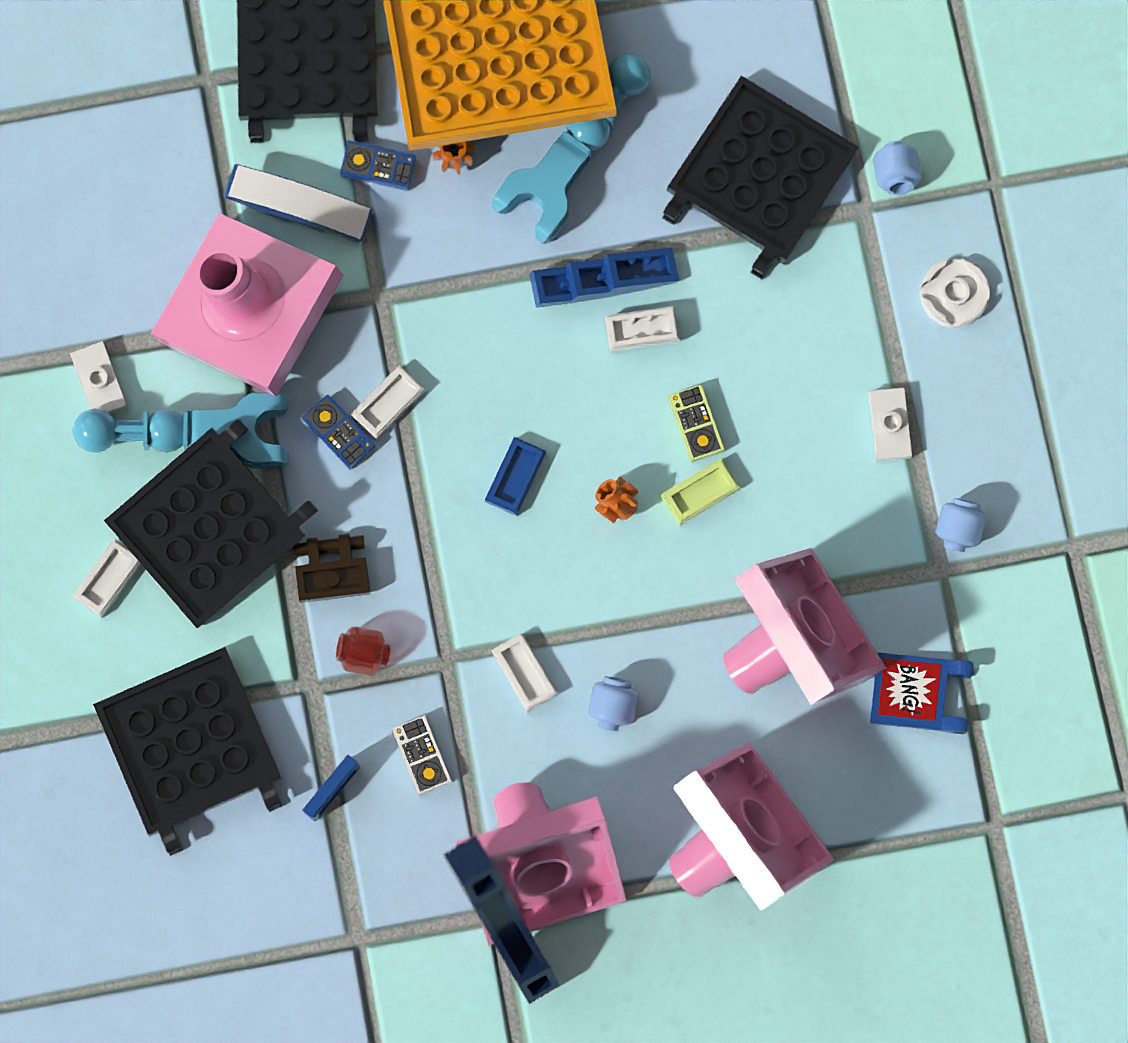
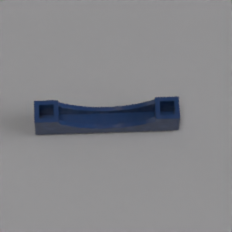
[443,835,560,1004]

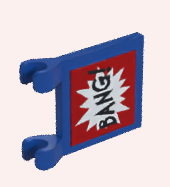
[870,652,974,735]

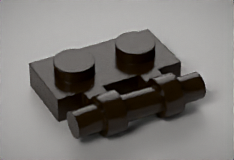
[293,533,371,603]

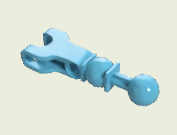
[492,53,651,244]
[72,393,289,468]

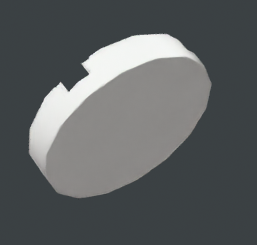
[920,258,990,328]

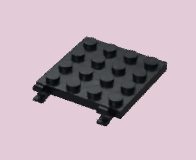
[237,0,378,144]
[662,75,859,280]
[104,419,318,629]
[93,647,283,856]

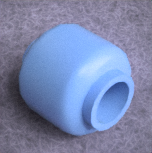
[873,141,921,195]
[936,498,987,552]
[588,676,638,731]

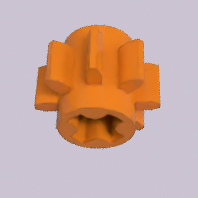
[432,142,476,175]
[595,477,639,523]

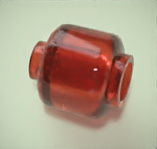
[336,626,390,676]

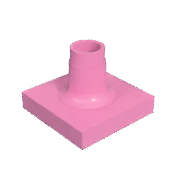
[151,213,344,397]
[723,548,886,704]
[670,743,834,910]
[455,782,626,946]

